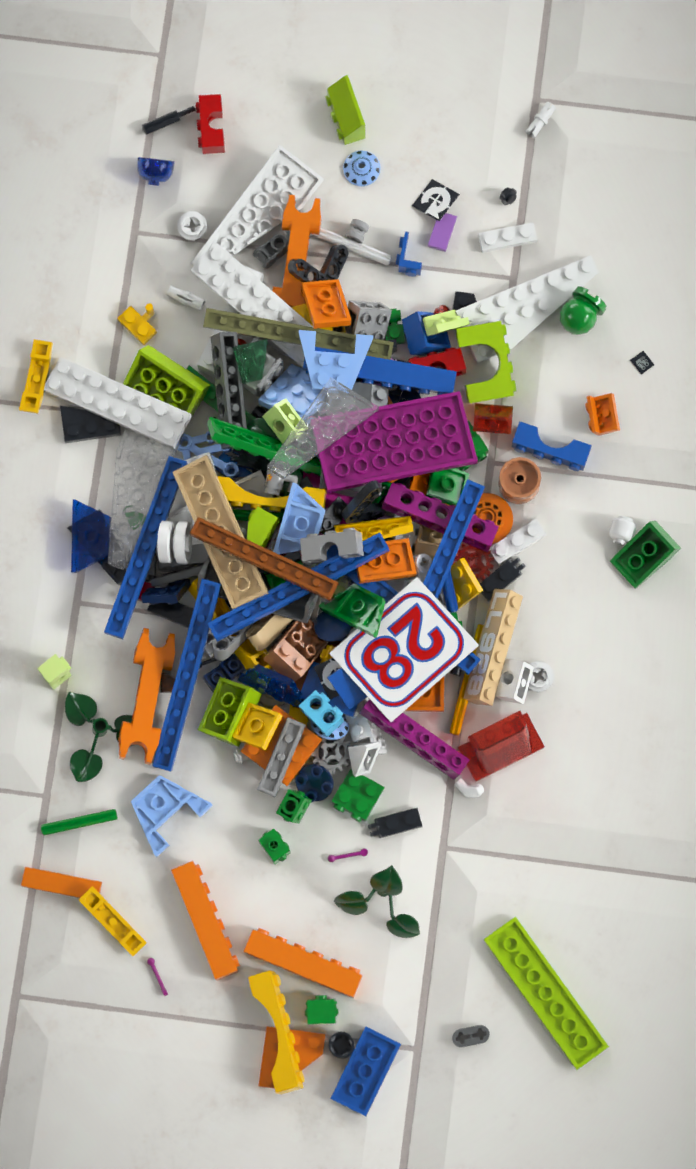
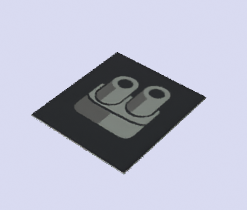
[630,351,655,375]

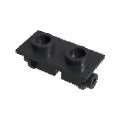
[320,496,347,535]

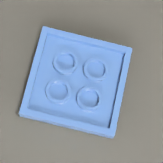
[258,364,327,424]

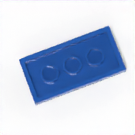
[330,1026,401,1116]

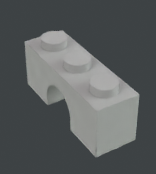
[300,528,364,564]

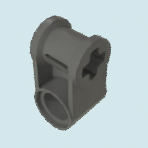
[253,234,288,269]

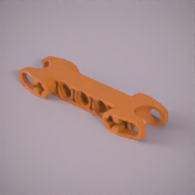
[273,195,321,307]
[118,628,175,765]

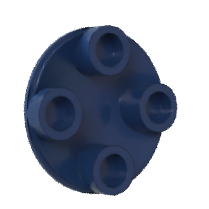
[314,612,352,642]
[295,764,334,802]

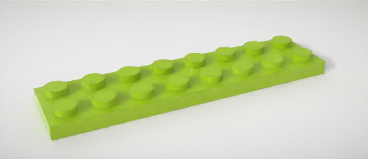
[483,916,609,1070]

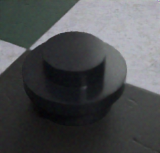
[500,187,517,205]

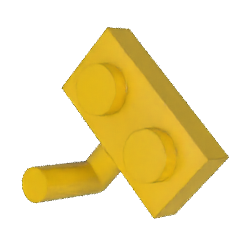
[117,303,157,345]

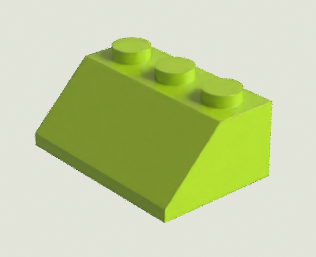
[325,75,365,145]
[197,677,262,747]

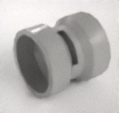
[345,219,369,244]

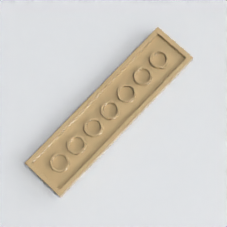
[173,455,268,610]

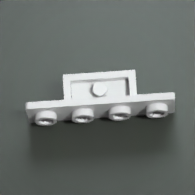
[345,697,387,755]

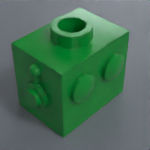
[276,789,312,824]
[258,829,291,864]
[305,995,339,1024]

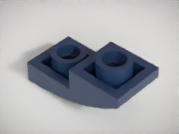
[203,654,246,693]

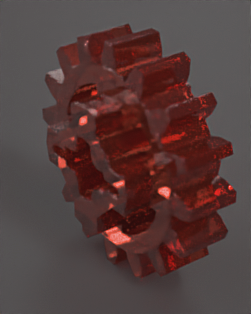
[452,544,494,581]

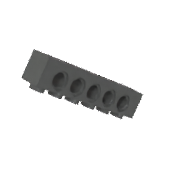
[210,332,247,449]

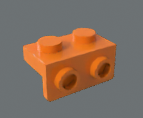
[585,393,620,436]

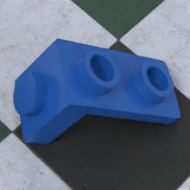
[395,231,422,277]

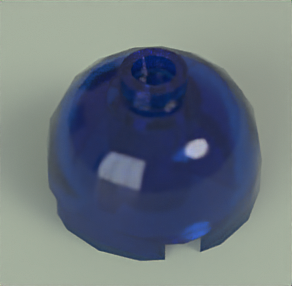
[137,157,175,186]

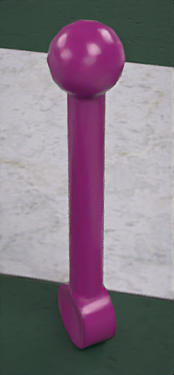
[328,848,368,862]
[147,958,168,996]

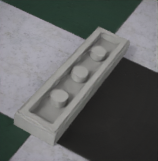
[257,718,306,797]

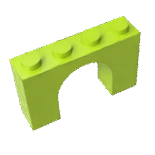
[455,321,516,404]

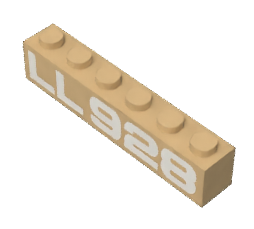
[463,589,523,706]

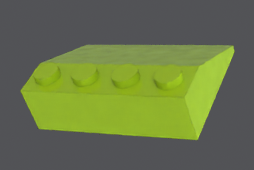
[123,345,210,416]

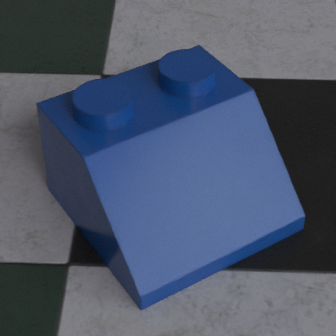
[402,311,451,356]

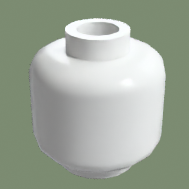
[609,516,636,545]

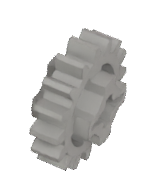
[311,736,350,774]

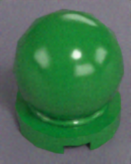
[560,286,607,335]

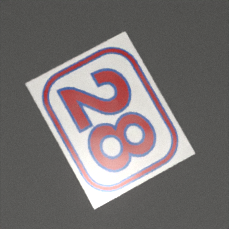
[329,577,479,722]

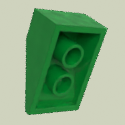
[610,521,681,589]

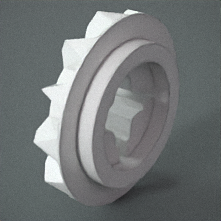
[177,212,207,241]
[528,661,554,692]

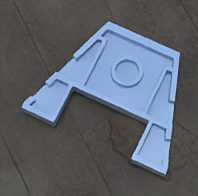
[299,330,373,392]
[131,775,213,857]

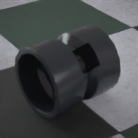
[328,1032,354,1059]

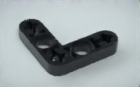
[288,245,348,282]
[341,480,386,523]

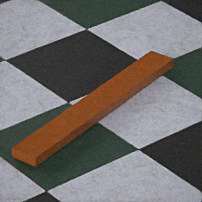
[189,517,339,601]

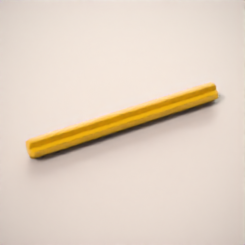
[449,624,484,735]

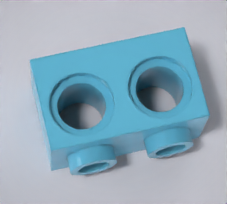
[299,690,344,737]

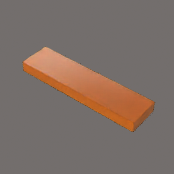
[21,867,102,898]

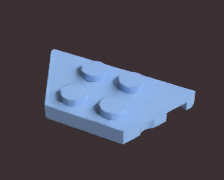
[273,482,326,554]

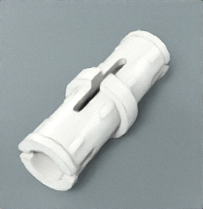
[526,102,556,138]
[167,285,206,311]

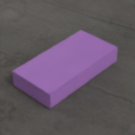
[428,213,457,252]

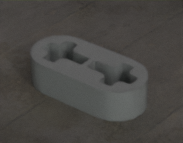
[452,1025,490,1047]

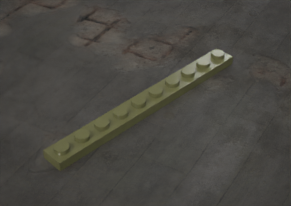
[203,308,394,360]

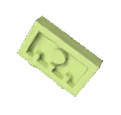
[423,310,470,336]

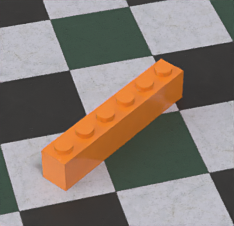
[171,861,240,981]
[244,928,363,998]

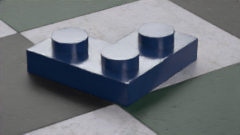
[141,579,191,605]

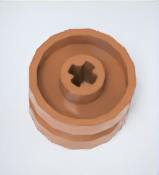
[498,457,541,504]

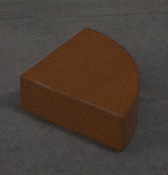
[161,673,175,693]

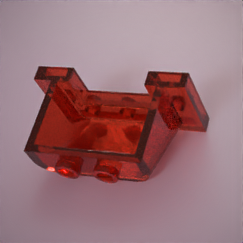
[458,711,545,783]

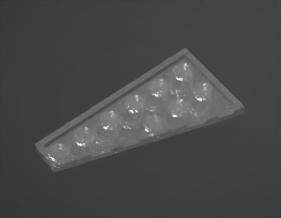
[267,377,379,479]

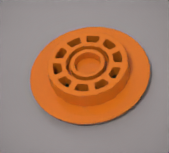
[472,493,513,544]

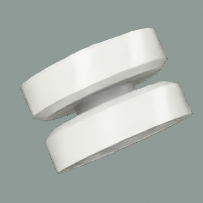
[157,521,192,564]

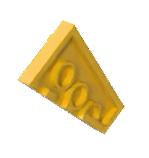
[334,516,413,541]

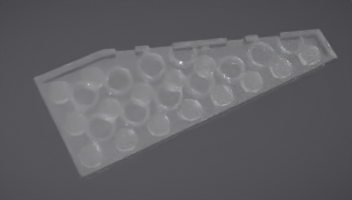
[108,428,183,570]

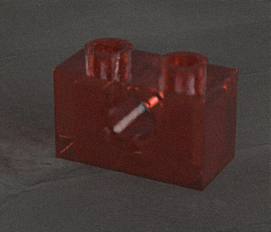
[473,403,513,434]

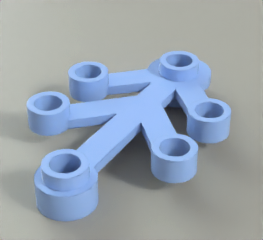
[176,431,239,478]

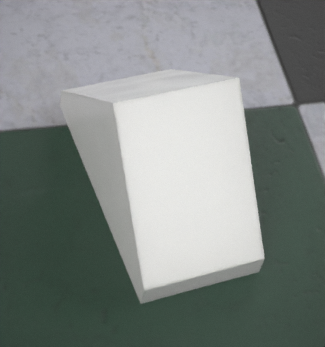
[348,742,382,777]

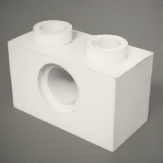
[495,659,534,704]

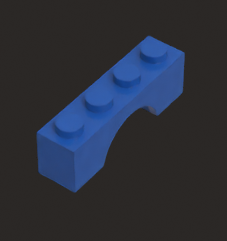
[511,421,592,471]

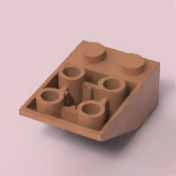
[263,619,329,685]

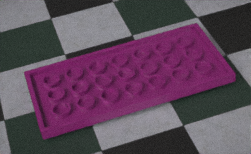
[310,391,478,493]

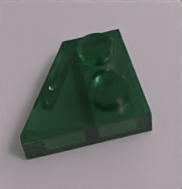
[233,339,268,384]

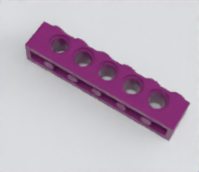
[381,482,499,552]
[359,698,470,780]

